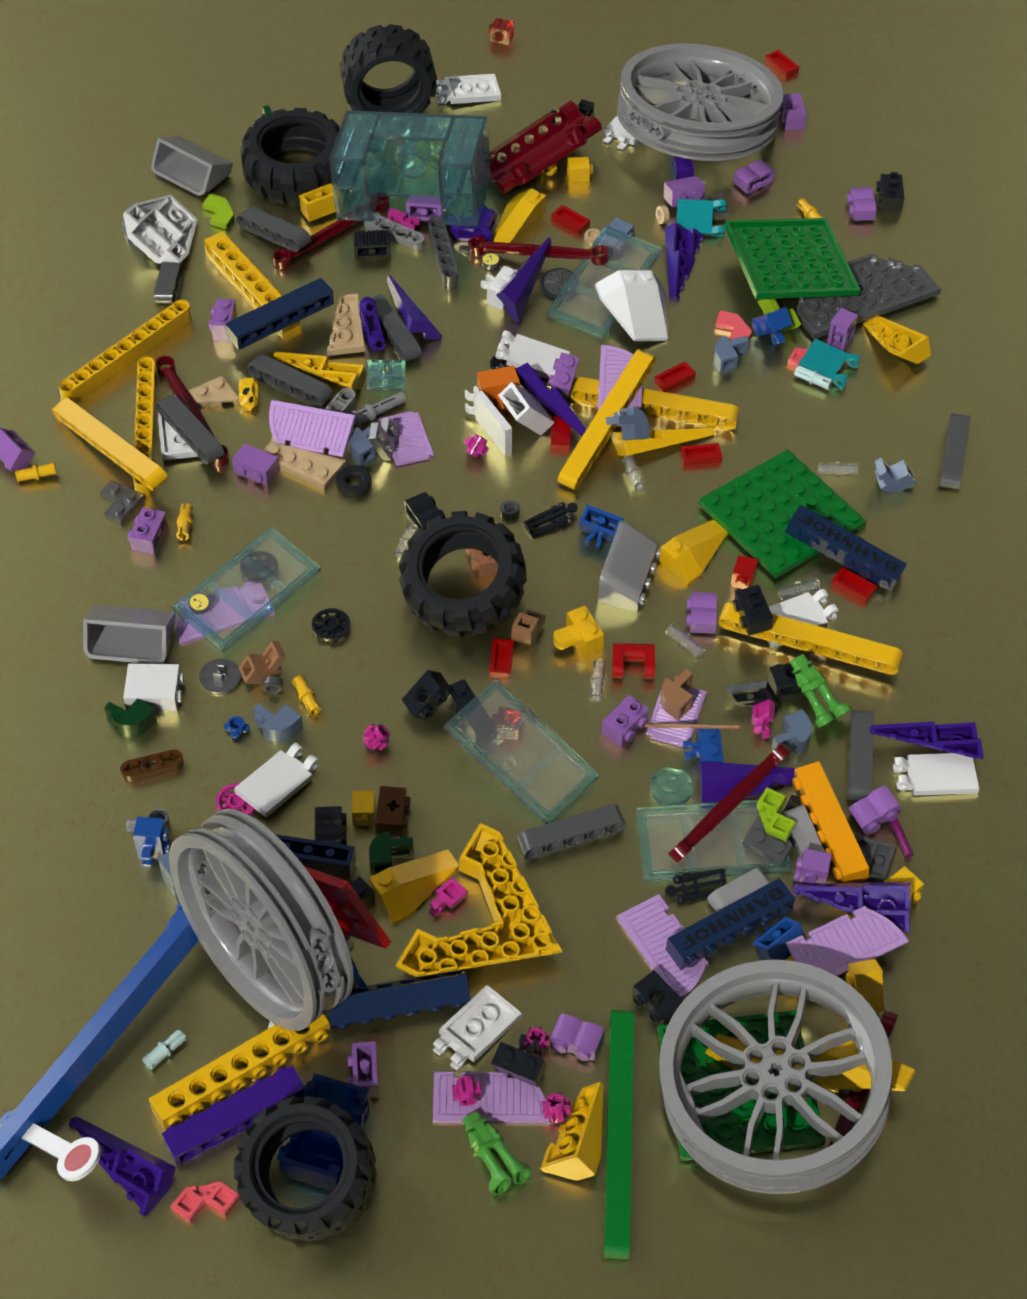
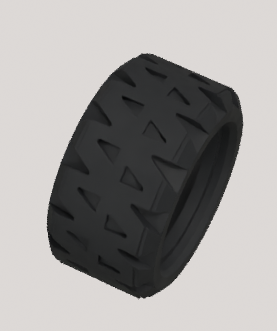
[340,24,437,125]
[234,1096,377,1241]

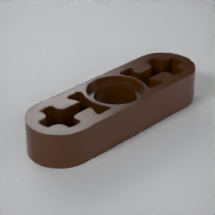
[120,749,184,782]

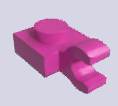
[388,208,420,230]
[751,699,775,739]
[429,877,468,917]

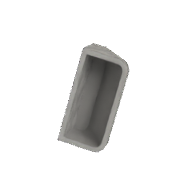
[151,136,233,196]
[598,521,660,612]
[83,605,176,664]

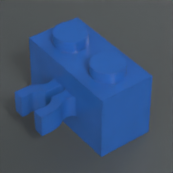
[751,307,792,345]
[579,504,624,550]
[683,724,724,766]
[133,816,172,867]
[753,916,807,960]

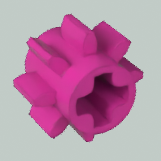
[464,434,489,458]
[363,723,390,751]
[524,1026,550,1056]
[452,1076,482,1106]
[541,1093,572,1124]

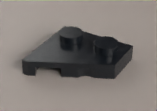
[726,681,782,712]

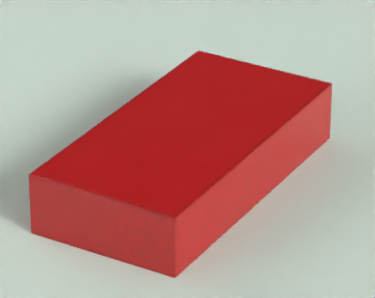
[765,50,800,78]
[551,205,590,235]
[654,361,696,392]
[550,416,571,451]
[680,443,722,466]
[831,567,877,604]
[489,638,514,678]

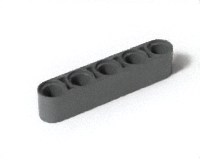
[236,207,311,252]
[428,216,458,290]
[372,294,422,363]
[246,353,333,408]
[156,394,225,465]
[939,413,971,490]
[848,710,874,801]
[517,804,626,859]

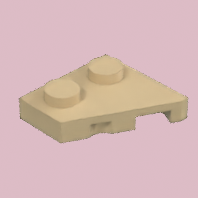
[188,376,239,408]

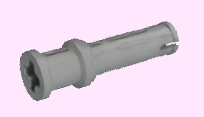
[350,391,407,427]

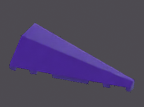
[665,222,704,300]
[496,237,552,323]
[387,275,442,340]
[515,362,587,436]
[869,721,984,760]
[699,761,795,811]
[794,882,912,932]
[69,1117,176,1216]

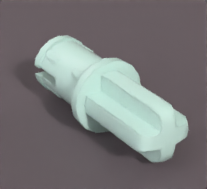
[794,366,833,390]
[142,1030,187,1070]

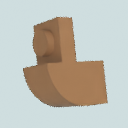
[511,609,546,647]
[239,641,286,684]
[660,669,693,721]

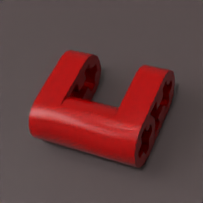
[612,643,655,679]

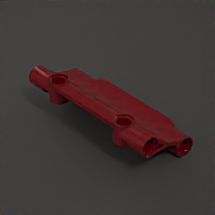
[473,101,602,194]

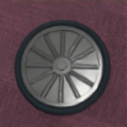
[541,268,579,299]

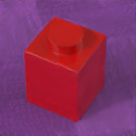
[731,555,758,589]

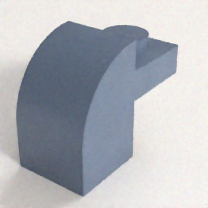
[713,336,749,374]
[606,407,650,440]
[349,427,377,466]
[874,458,917,493]
[253,704,303,742]
[772,710,812,755]

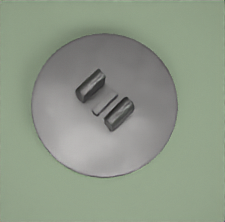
[199,658,242,694]

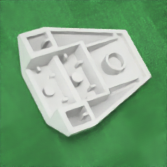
[123,195,198,263]
[595,270,668,341]

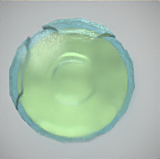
[649,767,693,807]

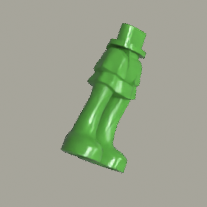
[790,654,852,729]
[462,1111,532,1196]

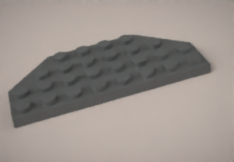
[795,254,941,340]

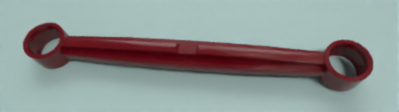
[273,193,389,270]
[468,236,609,266]
[156,356,229,467]
[668,743,791,863]
[828,1009,898,1147]

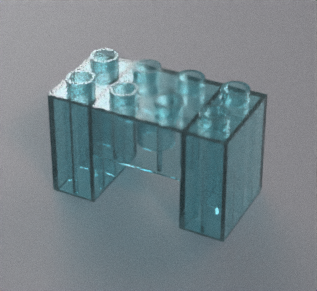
[329,110,491,226]

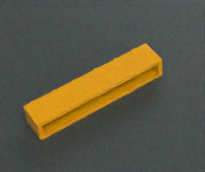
[792,761,869,883]

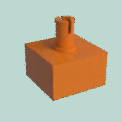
[477,366,520,417]

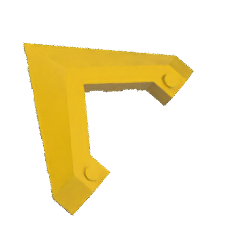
[396,823,562,977]

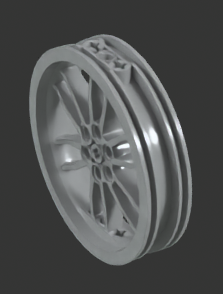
[617,43,783,161]
[169,809,354,1031]
[659,960,892,1194]

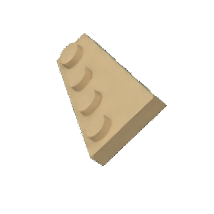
[327,293,365,356]
[263,442,347,490]

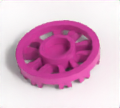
[216,783,256,816]

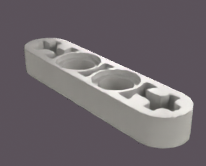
[364,213,425,250]

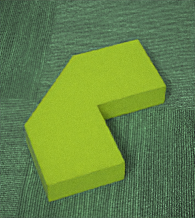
[202,193,235,230]
[757,299,801,330]
[756,787,797,842]

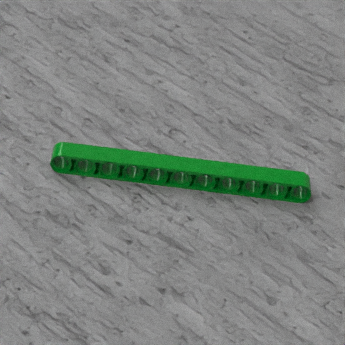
[604,1010,634,1260]

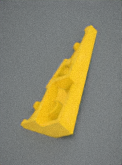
[273,352,367,389]
[610,427,714,456]

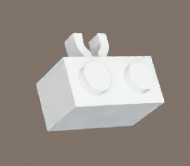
[481,266,517,310]

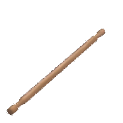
[645,723,741,729]

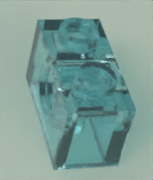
[366,360,406,390]

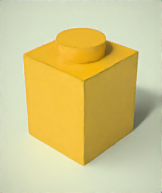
[567,157,593,183]
[352,790,375,826]

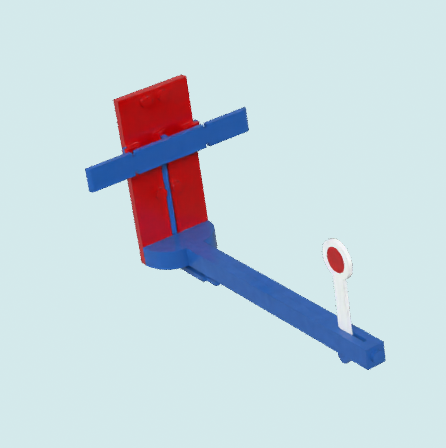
[0,866,391,1181]

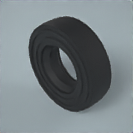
[336,465,372,498]

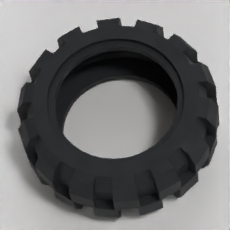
[240,108,349,206]
[399,511,527,637]

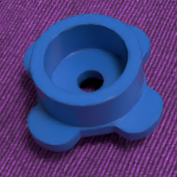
[224,716,250,739]

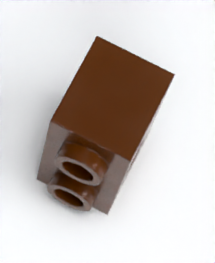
[375,786,411,837]

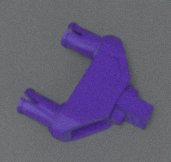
[444,201,497,242]
[358,297,386,350]

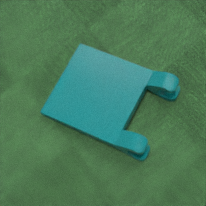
[676,199,726,237]
[798,339,861,389]

